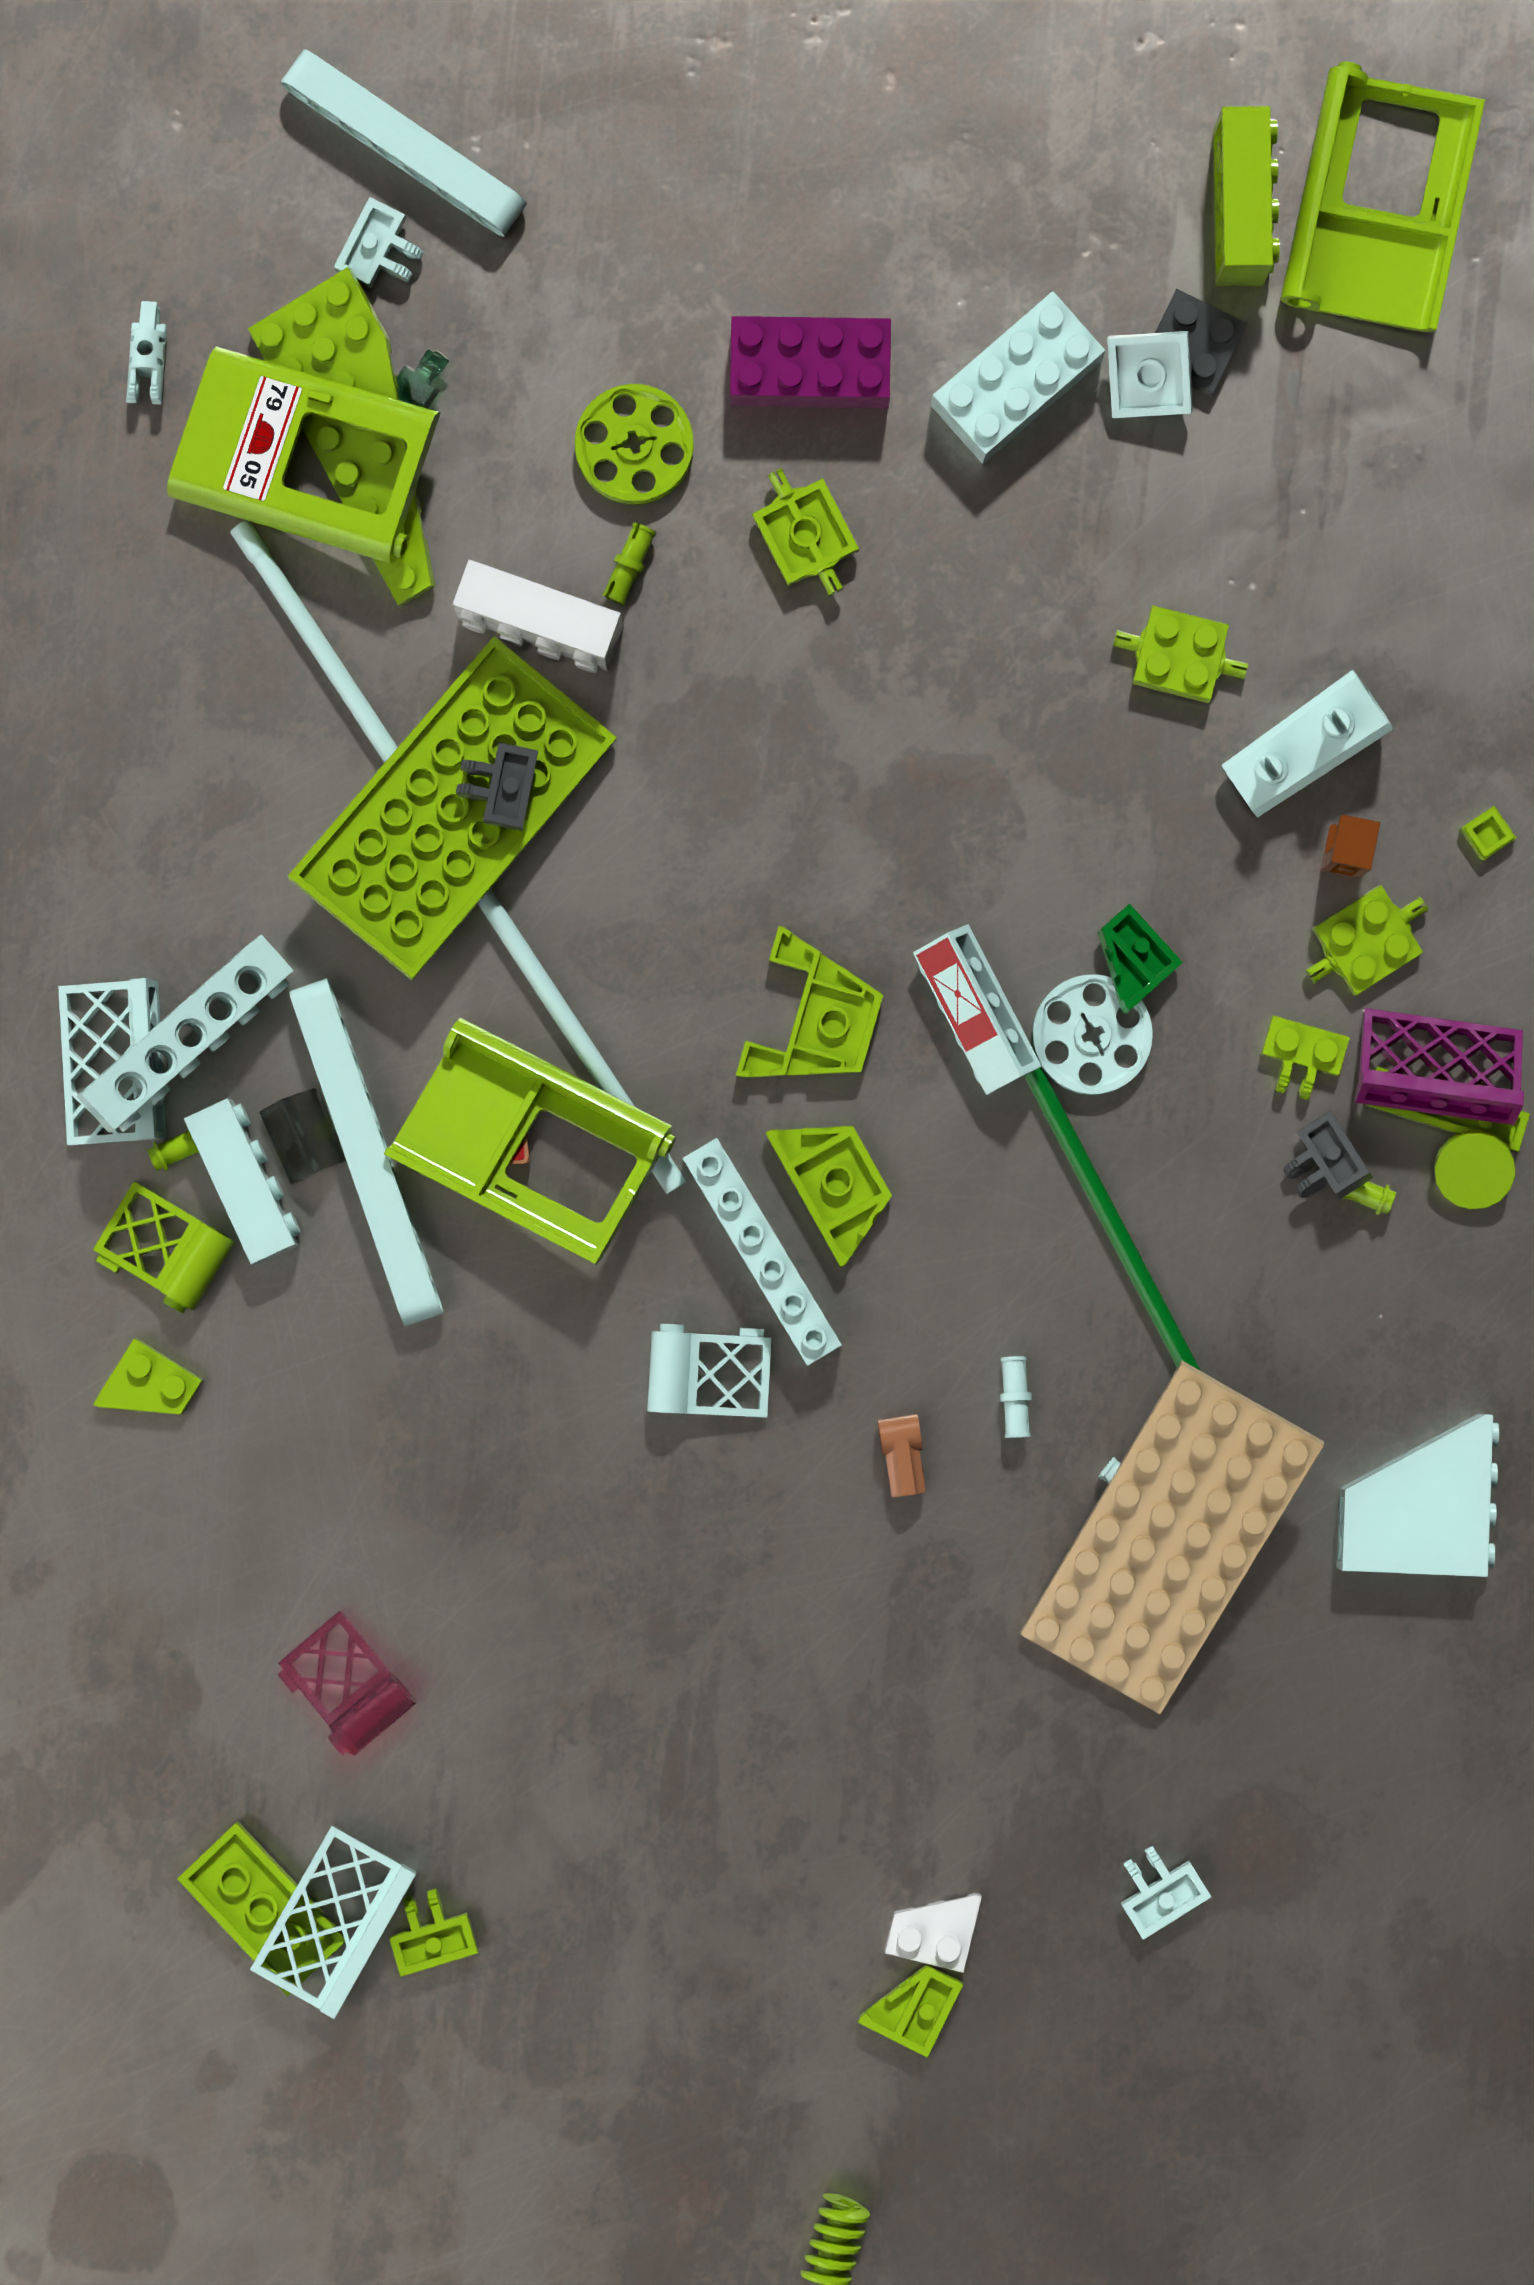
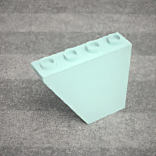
[1337,1414,1499,1577]

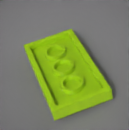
[177,1821,345,1997]

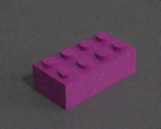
[730,316,891,409]

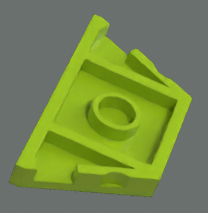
[765,1126,892,1267]

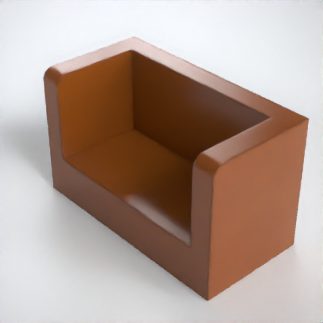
[1320,815,1381,878]

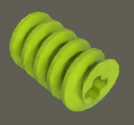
[800,2193,870,2285]

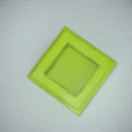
[1459,805,1516,862]

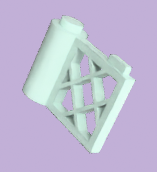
[647,1323,772,1418]

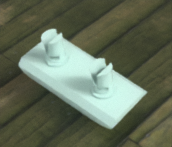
[1222,670,1393,818]

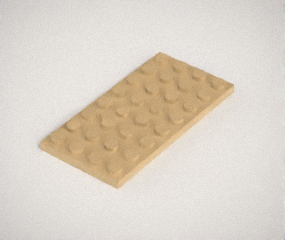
[1020,1361,1324,1715]

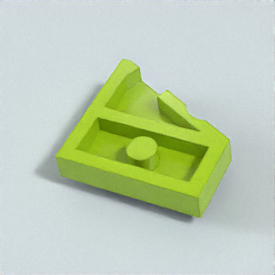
[93,1338,204,1415]
[857,1964,963,2058]

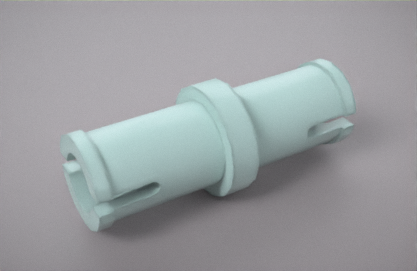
[1000,1356,1032,1438]

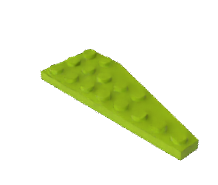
[248,267,436,606]

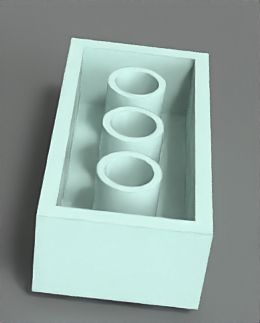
[931,291,1106,464]

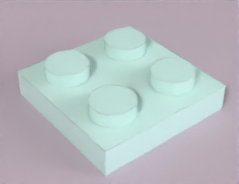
[1107,331,1193,418]

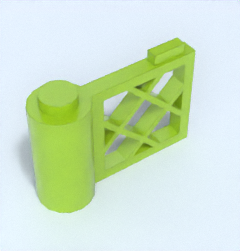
[93,1181,235,1313]

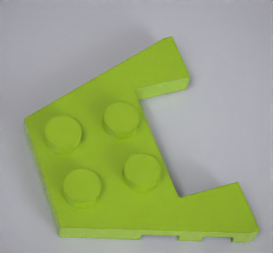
[736,926,883,1078]

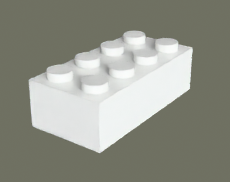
[452,559,624,673]

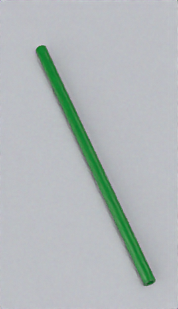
[1024,1067,1202,1372]

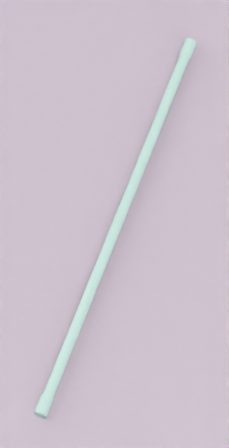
[230,520,687,1194]

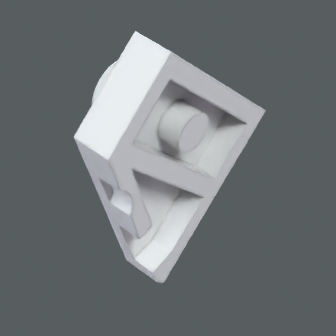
[885,1893,982,1973]

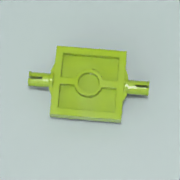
[752,468,859,596]
[1113,605,1248,704]
[1306,885,1429,995]

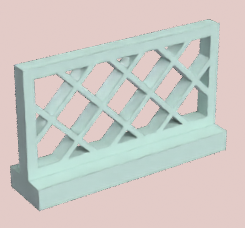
[58,978,167,1146]
[250,1825,416,2019]

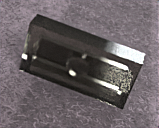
[259,1088,346,1185]

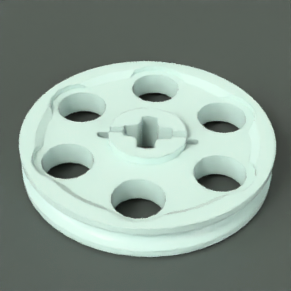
[1032,975,1153,1095]

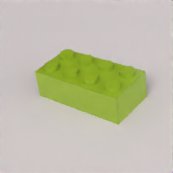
[1213,106,1280,286]

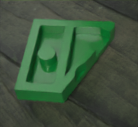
[1097,903,1183,1014]

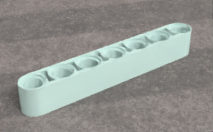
[281,49,527,237]

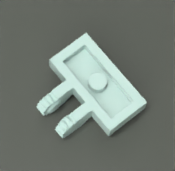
[334,197,424,289]
[1121,1846,1211,1940]

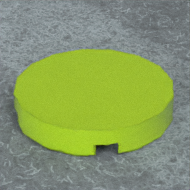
[1434,1129,1516,1209]

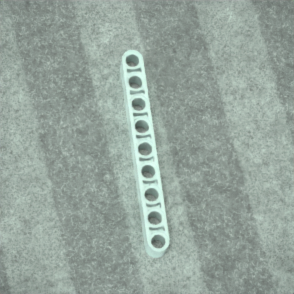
[289,978,444,1327]

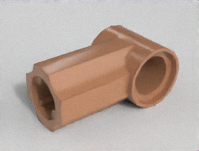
[878,1414,926,1497]

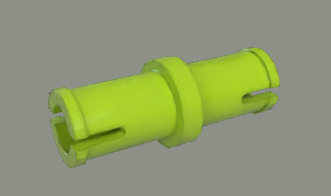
[601,522,657,606]

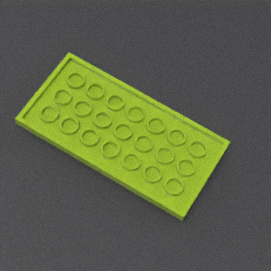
[288,636,617,981]

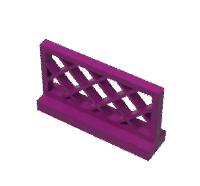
[1355,1008,1524,1125]

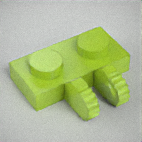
[1260,1015,1350,1100]
[389,1888,479,1977]

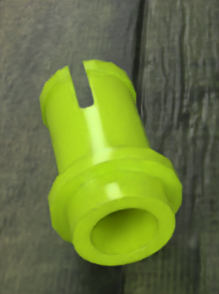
[146,1130,199,1171]
[1343,1181,1396,1215]

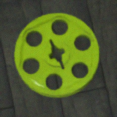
[574,384,694,505]

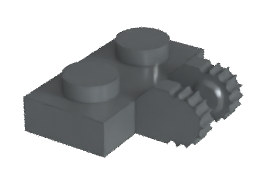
[456,743,538,831]
[1284,1111,1373,1199]

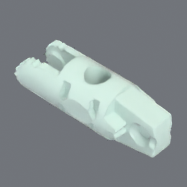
[126,301,167,404]

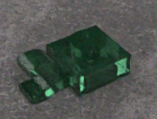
[396,349,449,409]

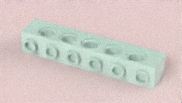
[76,934,294,1132]
[683,1138,842,1366]

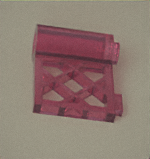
[277,1611,416,1756]

